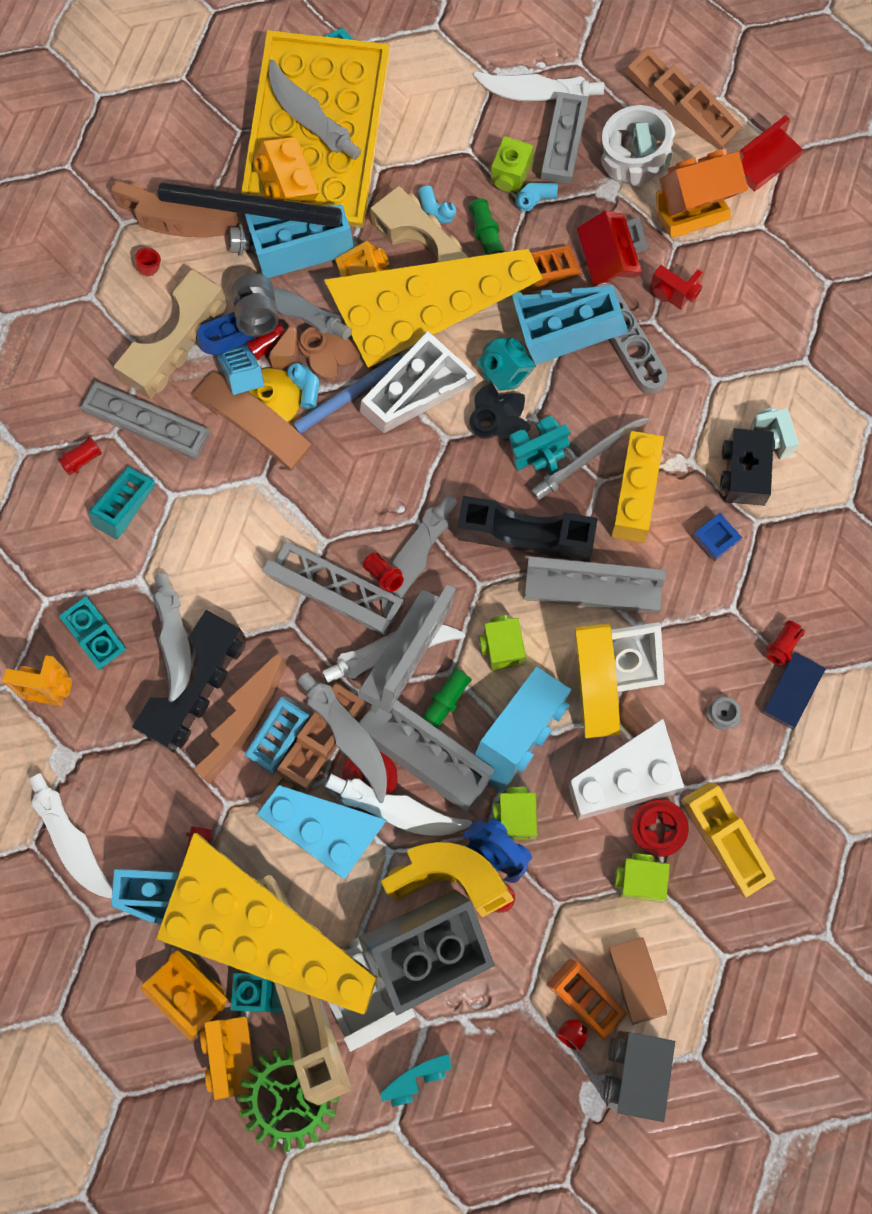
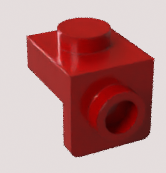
[650,264,703,310]

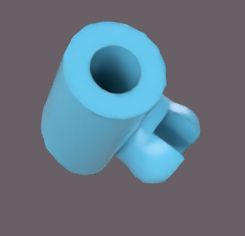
[515,183,558,211]
[418,186,456,224]
[287,363,319,410]

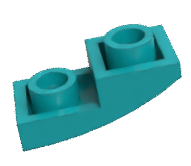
[59,596,127,670]
[230,973,284,1013]
[380,1054,452,1107]

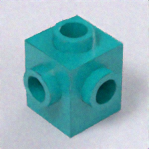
[476,338,536,391]

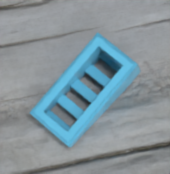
[216,344,264,395]
[244,696,313,774]

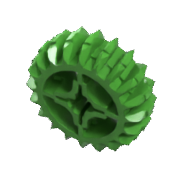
[237,1046,339,1152]

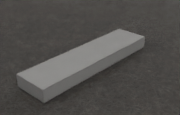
[80,381,211,461]

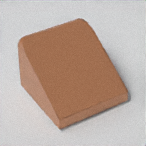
[269,326,299,370]

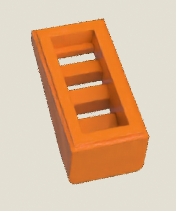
[520,245,581,295]
[546,959,627,1040]

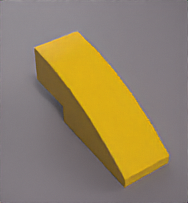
[575,623,620,738]
[680,782,776,898]

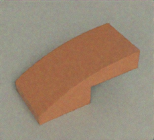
[609,938,667,1025]

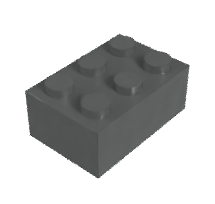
[358,889,495,1016]
[602,1031,675,1122]

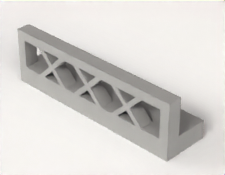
[262,541,404,636]
[524,556,666,614]
[358,585,456,713]
[359,700,495,813]

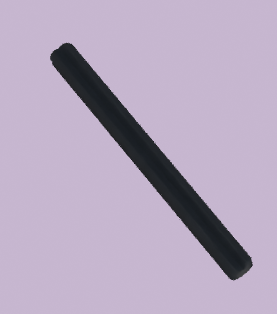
[157,182,342,227]

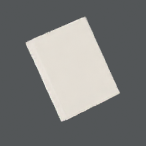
[611,622,665,692]

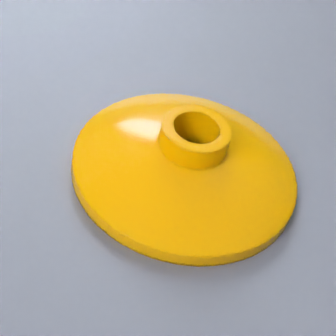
[247,368,301,423]

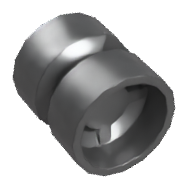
[232,274,278,337]

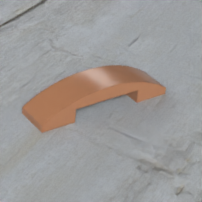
[192,371,312,471]

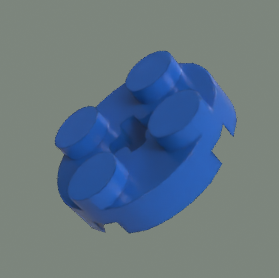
[463,818,532,883]

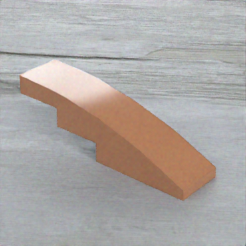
[624,47,742,149]
[194,653,287,784]
[257,683,365,807]

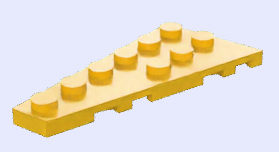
[324,249,543,368]
[156,833,378,1015]

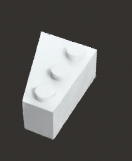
[360,331,477,434]
[568,719,684,820]

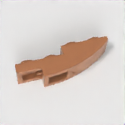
[111,180,239,237]

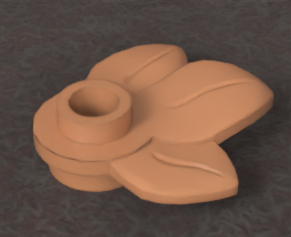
[298,320,361,380]

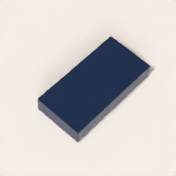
[762,652,826,730]

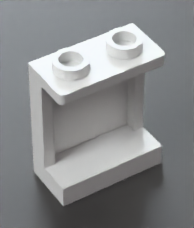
[328,938,417,1052]

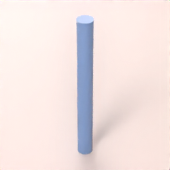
[293,353,403,434]

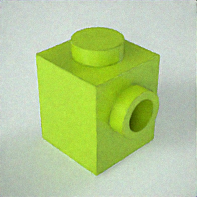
[491,136,534,193]
[479,615,526,671]
[493,787,537,840]
[614,853,670,903]

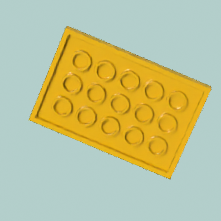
[241,30,390,228]

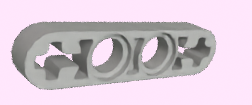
[596,283,667,395]

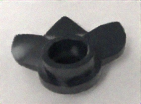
[469,383,531,440]

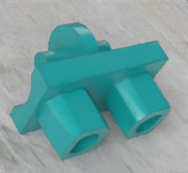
[509,416,570,474]

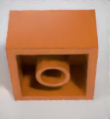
[659,148,748,217]

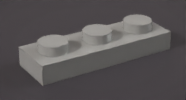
[541,92,589,184]

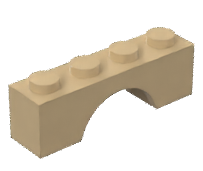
[370,186,469,262]
[113,269,227,400]

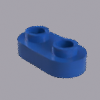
[197,311,255,355]

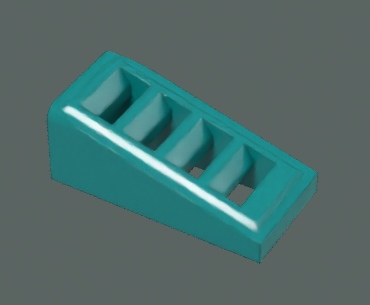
[88,466,156,540]

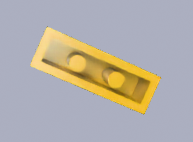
[611,431,664,543]

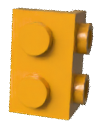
[254,137,319,202]
[656,189,731,238]
[140,949,227,1041]
[200,1017,255,1100]

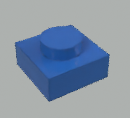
[693,513,742,561]

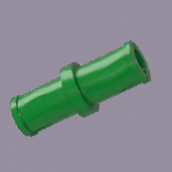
[468,198,505,255]
[422,668,472,729]

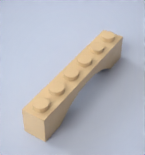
[257,875,353,1105]

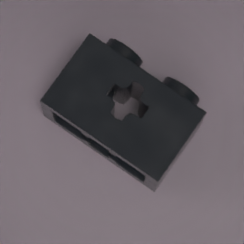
[720,428,774,506]

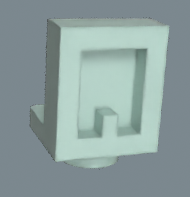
[632,122,672,173]
[750,408,799,459]

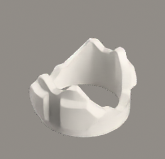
[601,105,675,187]

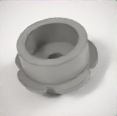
[228,224,250,256]
[707,696,741,730]

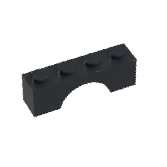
[457,496,598,562]
[132,610,246,753]

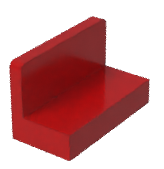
[739,115,803,192]
[577,211,642,286]

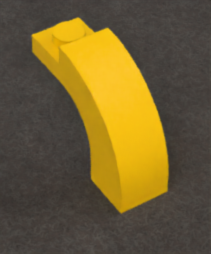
[381,842,514,918]

